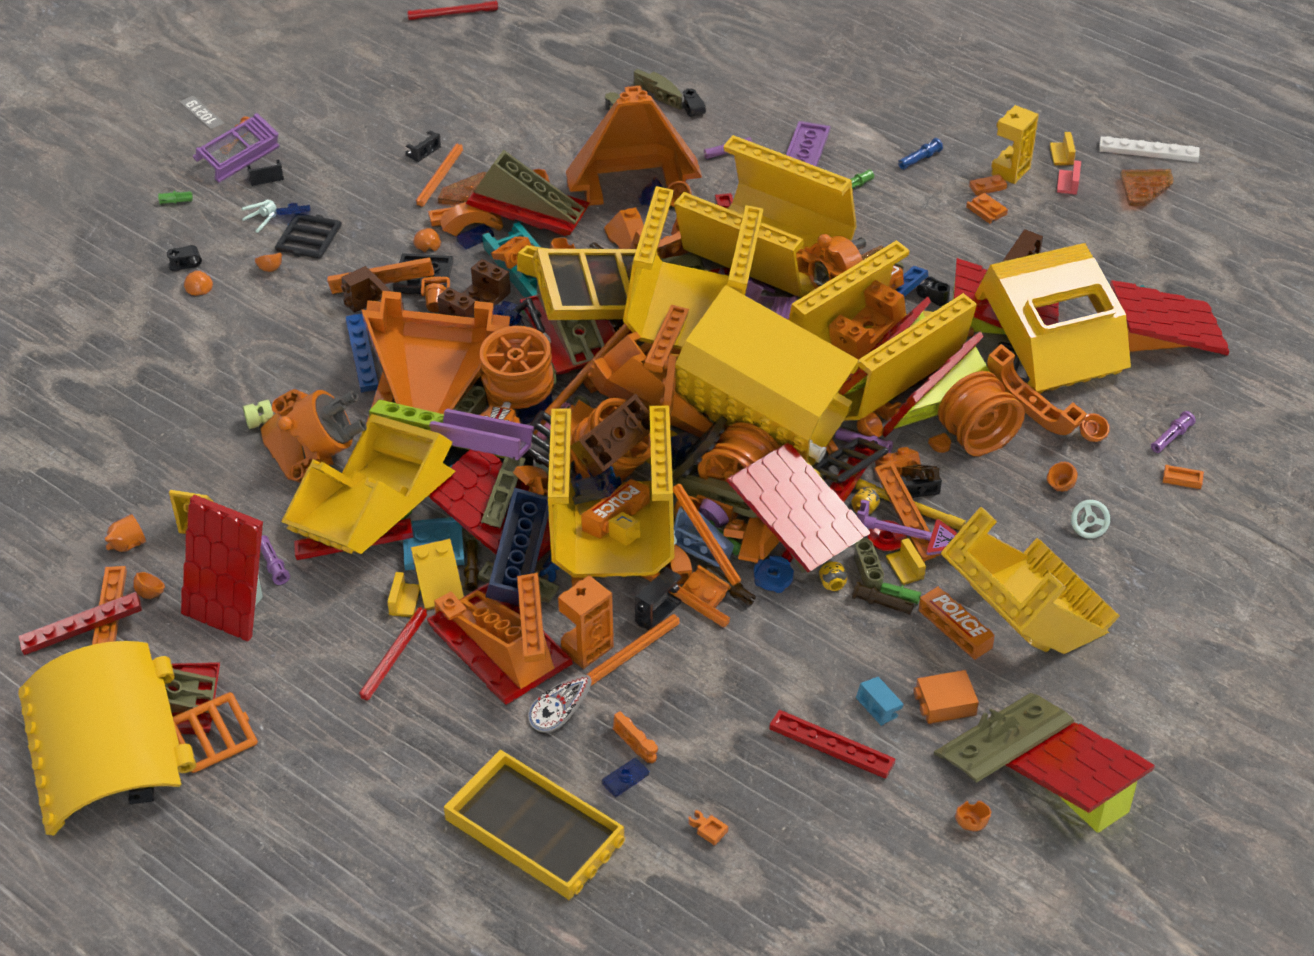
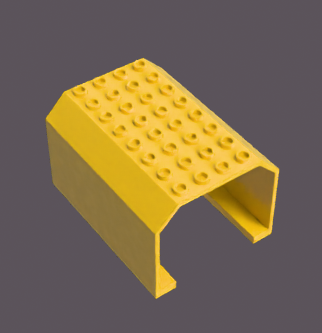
[674,135,857,297]
[623,186,763,350]
[788,240,977,421]
[675,285,859,466]
[548,406,674,578]

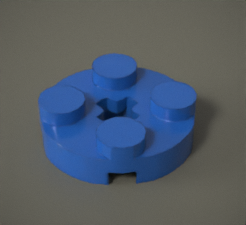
[754,556,794,593]

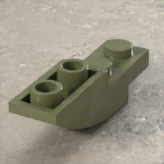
[634,69,682,110]

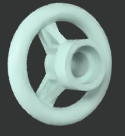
[1071,500,1110,539]

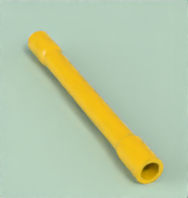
[856,479,966,531]

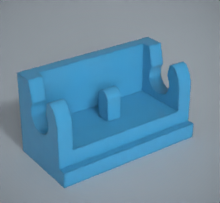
[856,677,904,726]

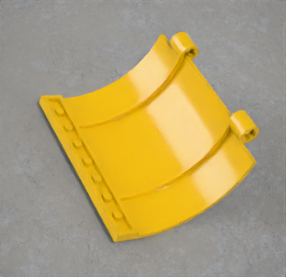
[18,641,196,835]

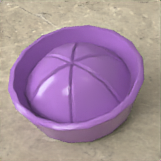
[699,499,729,528]

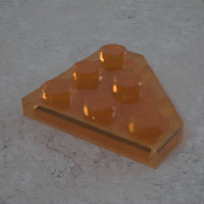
[1120,169,1174,207]
[438,172,487,205]

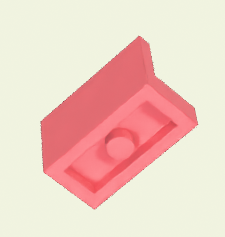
[1057,161,1081,195]

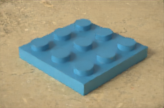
[403,517,465,570]

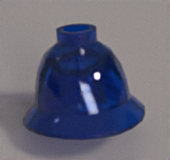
[638,177,663,206]

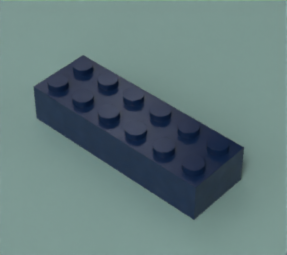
[485,488,549,607]

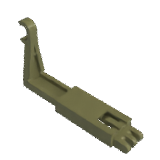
[672,465,759,518]

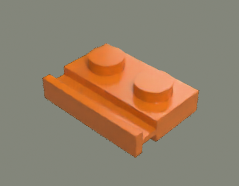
[966,193,1008,224]
[682,565,731,608]

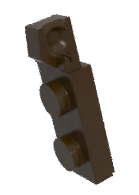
[902,464,941,481]

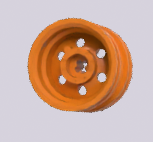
[479,326,554,409]
[938,371,1025,457]
[570,398,651,484]
[698,422,780,482]

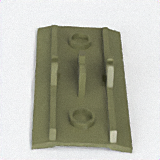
[934,693,1074,783]

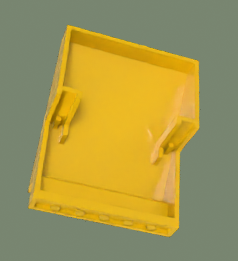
[281,414,456,554]

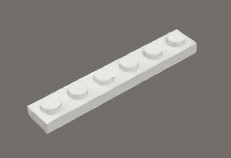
[1099,136,1200,162]

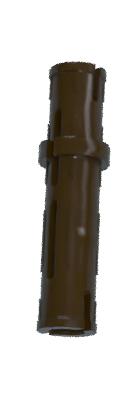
[463,539,479,591]
[705,565,756,606]

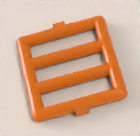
[173,692,258,773]

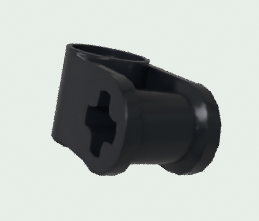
[682,88,706,117]
[167,245,202,271]
[916,276,950,306]

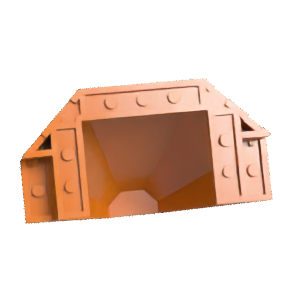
[566,90,702,206]
[361,291,510,414]
[587,332,726,444]

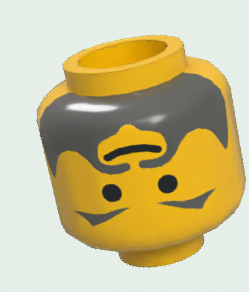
[851,487,880,516]
[819,561,847,591]

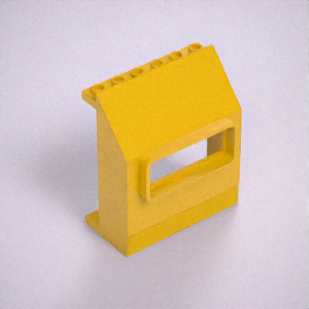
[975,243,1131,394]
[941,507,1120,654]

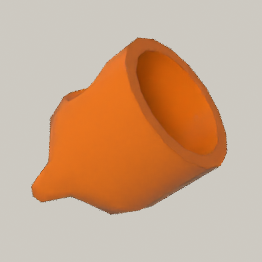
[105,514,146,552]

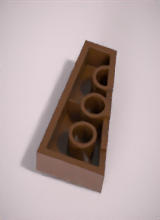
[1002,229,1043,262]

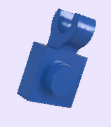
[539,554,560,582]

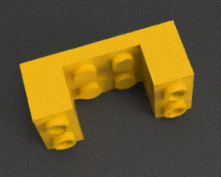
[991,105,1039,184]

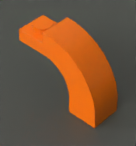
[440,202,503,237]

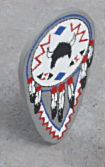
[528,675,592,733]

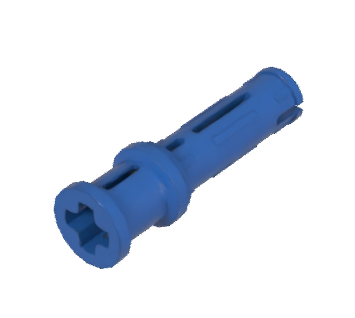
[898,138,943,169]

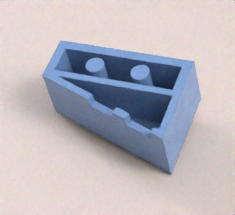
[674,506,734,567]

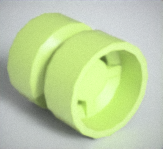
[243,400,274,429]

